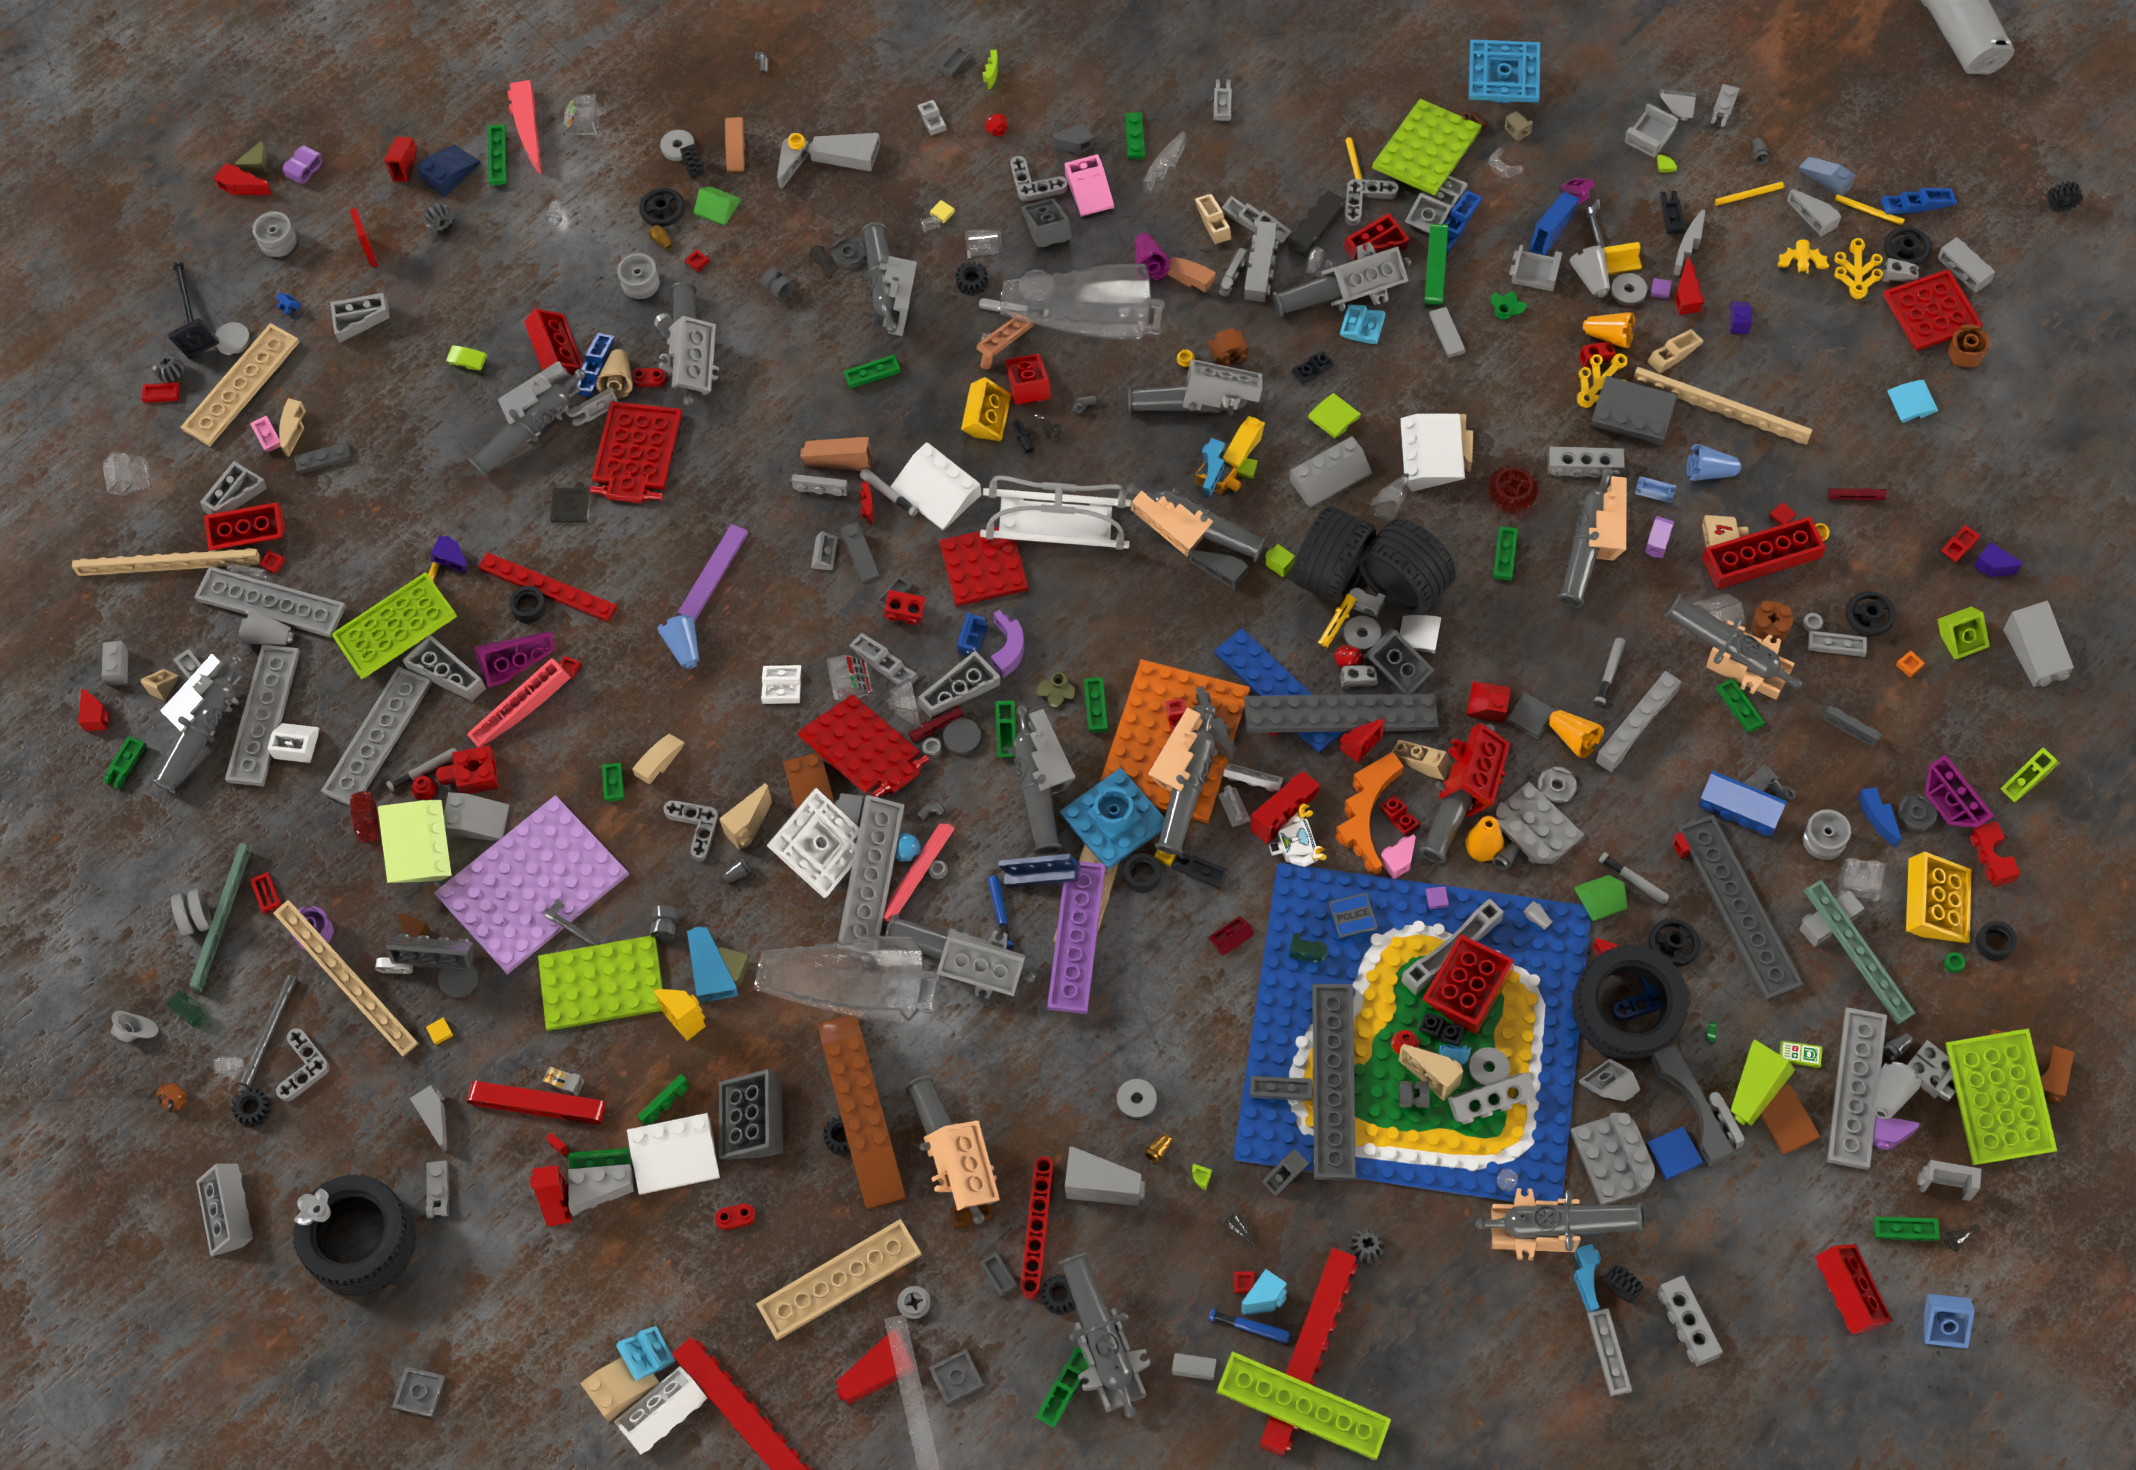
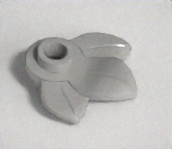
[294,1188,331,1226]

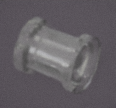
[919,214,941,234]

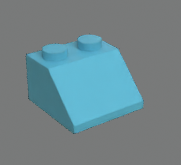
[1241,1269,1287,1316]

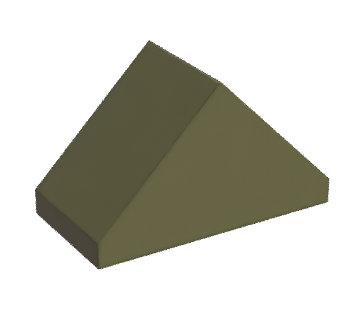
[235,141,268,174]
[718,947,750,988]

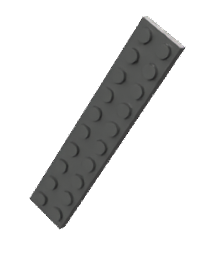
[1244,694,1439,733]
[1677,814,1803,1001]
[1312,984,1356,1180]

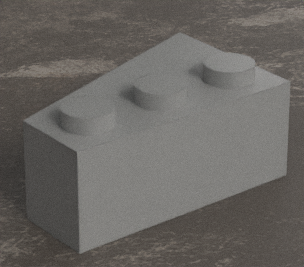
[200,461,267,515]
[568,1164,634,1216]

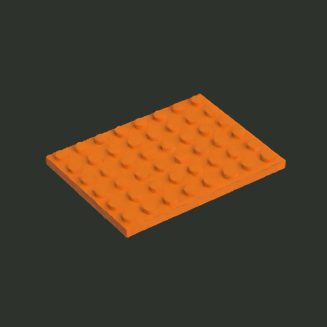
[1100,659,1250,824]

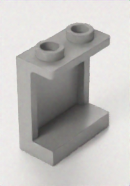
[1624,104,1678,158]
[1509,245,1562,292]
[1917,1160,1981,1201]

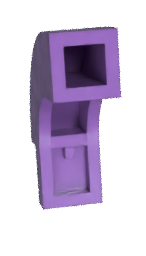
[990,610,1024,678]

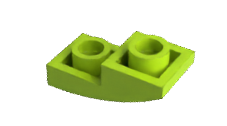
[983,50,998,89]
[446,345,487,370]

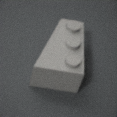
[330,293,390,343]

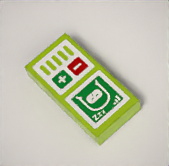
[1779,1040,1822,1068]

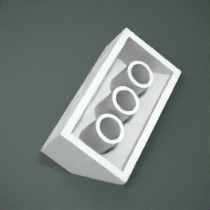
[614,1366,707,1454]

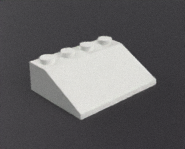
[1400,414,1465,492]
[891,442,981,531]
[627,1113,720,1195]

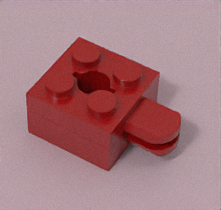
[436,745,499,794]

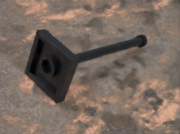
[168,261,220,359]

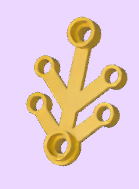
[1834,238,1883,299]
[1577,354,1627,408]

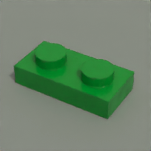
[602,762,625,802]

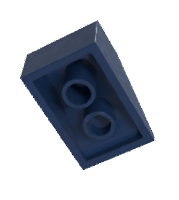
[416,144,480,197]

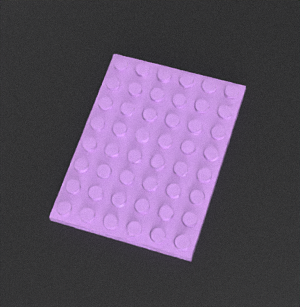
[434,795,629,975]

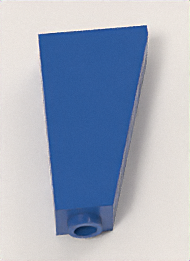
[1528,191,1579,256]

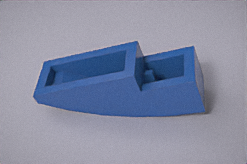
[1858,787,1902,847]

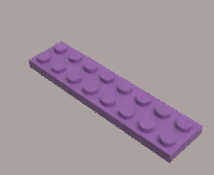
[1047,861,1106,1014]

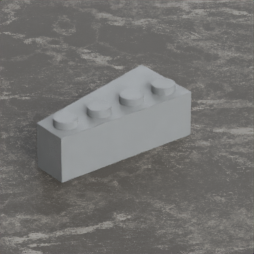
[1244,220,1279,302]
[918,651,1001,719]

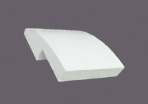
[1400,615,1441,654]
[761,665,801,704]

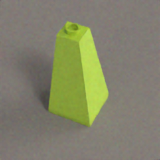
[1731,1039,1795,1126]

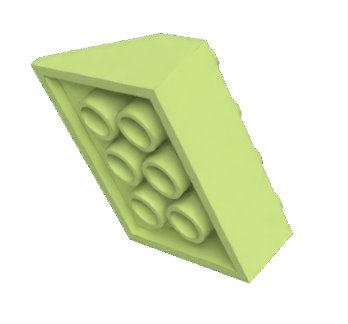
[378,800,451,883]

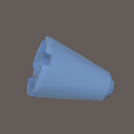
[1687,444,1741,481]
[657,615,699,669]

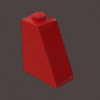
[384,137,417,182]

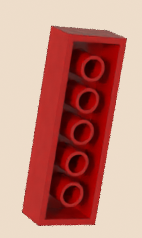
[1702,516,1826,590]

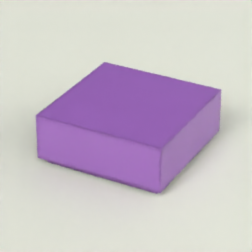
[1650,278,1672,299]
[1425,886,1449,910]

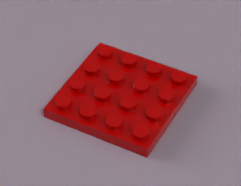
[1883,269,1983,351]
[939,527,1028,607]

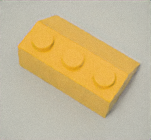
[961,377,1011,441]
[654,989,706,1041]

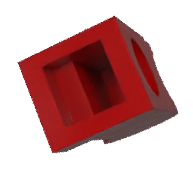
[1578,342,1617,368]

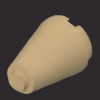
[596,349,633,399]

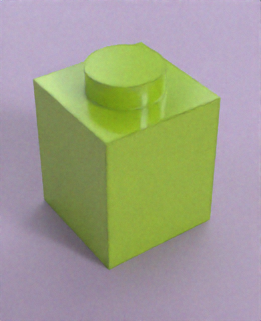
[1265,544,1295,577]

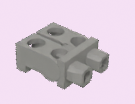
[1907,1040,1956,1101]

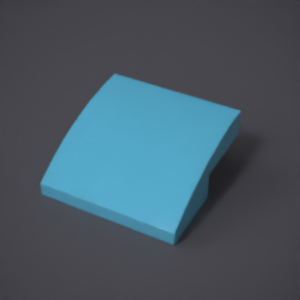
[1340,305,1386,344]
[1887,380,1938,423]
[616,1326,675,1381]

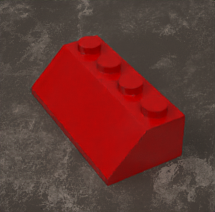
[524,308,583,376]
[204,502,285,551]
[1815,1244,1893,1334]

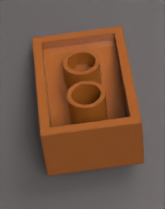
[783,752,835,810]

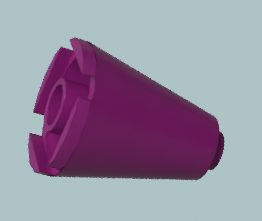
[1135,233,1170,281]

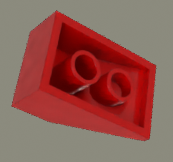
[1004,354,1051,405]

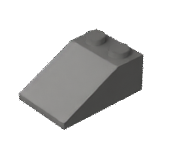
[443,792,510,841]

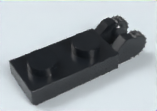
[1660,191,1685,234]
[1171,853,1228,889]

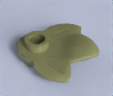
[1037,672,1075,708]

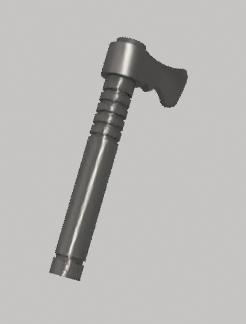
[1586,199,1605,248]
[544,899,600,946]

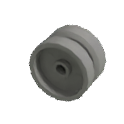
[252,211,297,257]
[617,253,660,300]
[1802,809,1851,860]
[171,888,212,936]

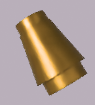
[648,225,673,251]
[1144,1133,1173,1164]

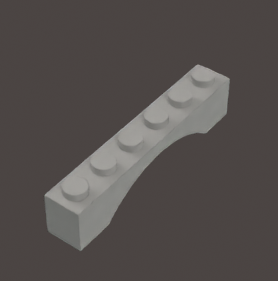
[1596,671,1681,773]
[1402,898,1504,996]

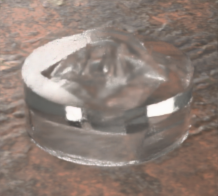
[1497,1169,1518,1191]

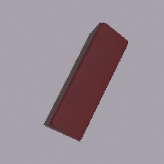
[1208,916,1254,956]

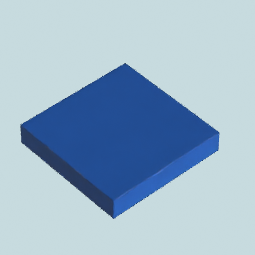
[1646,1127,1703,1180]

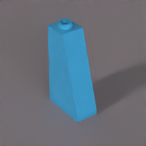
[687,927,739,1003]

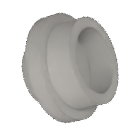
[928,860,948,880]

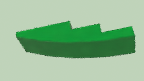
[1036,1347,1089,1428]

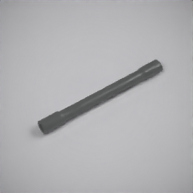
[239,975,298,1088]

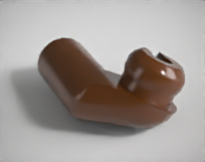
[1462,111,1488,130]

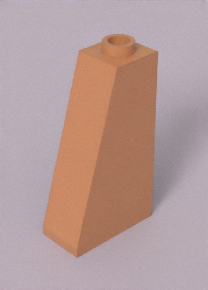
[800,437,872,471]

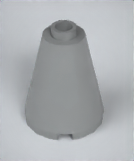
[1570,245,1610,298]
[238,607,294,646]
[1873,1062,1921,1119]

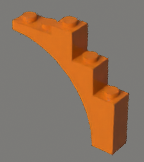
[1335,752,1404,876]

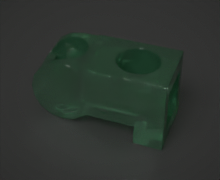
[1289,932,1327,963]
[166,989,205,1027]

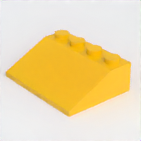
[1906,852,1971,943]

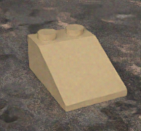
[719,783,772,850]
[1398,1044,1463,1101]
[580,1357,660,1422]

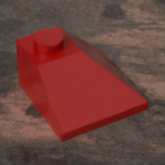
[1467,681,1511,723]
[1340,718,1385,763]

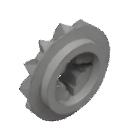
[897,1286,931,1320]

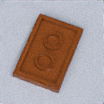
[1760,1083,1821,1155]

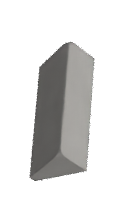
[811,531,838,570]
[1172,1353,1216,1381]

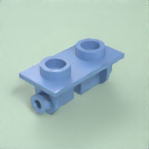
[1635,476,1676,503]

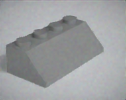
[1290,436,1372,508]
[196,1164,253,1256]

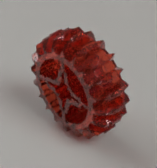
[1488,464,1539,512]
[350,791,380,843]

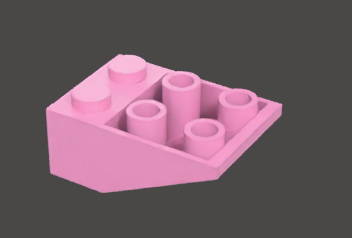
[1065,154,1114,217]

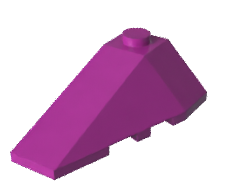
[474,631,556,688]

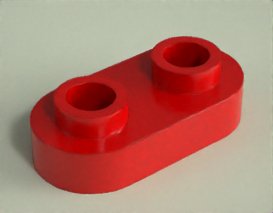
[631,368,667,387]
[714,1204,756,1230]

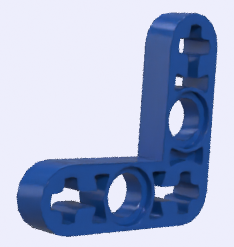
[1612,976,1661,1021]

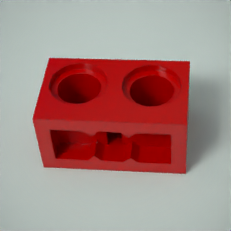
[883,590,926,625]

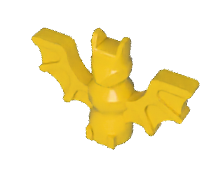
[1777,239,1829,274]

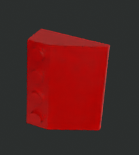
[1422,934,1514,1035]

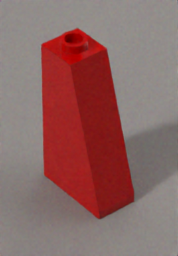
[835,1329,916,1405]

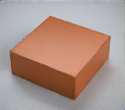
[1896,651,1925,678]

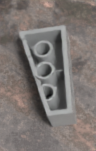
[403,635,486,702]

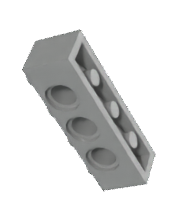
[1547,447,1625,478]
[1448,1072,1536,1124]
[1657,1275,1723,1367]

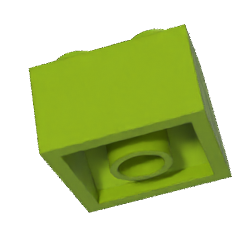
[1937,606,1990,659]

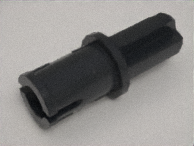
[1012,419,1035,454]

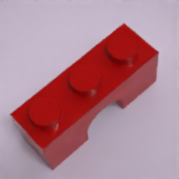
[1970,821,2021,887]

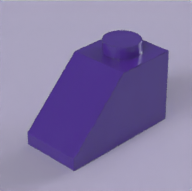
[1729,301,1752,334]
[431,535,467,575]
[1974,542,2023,577]

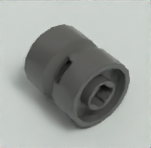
[761,267,794,300]
[650,905,678,941]
[1399,1081,1429,1108]

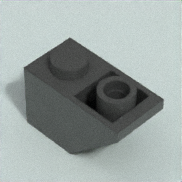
[1053,123,1094,155]

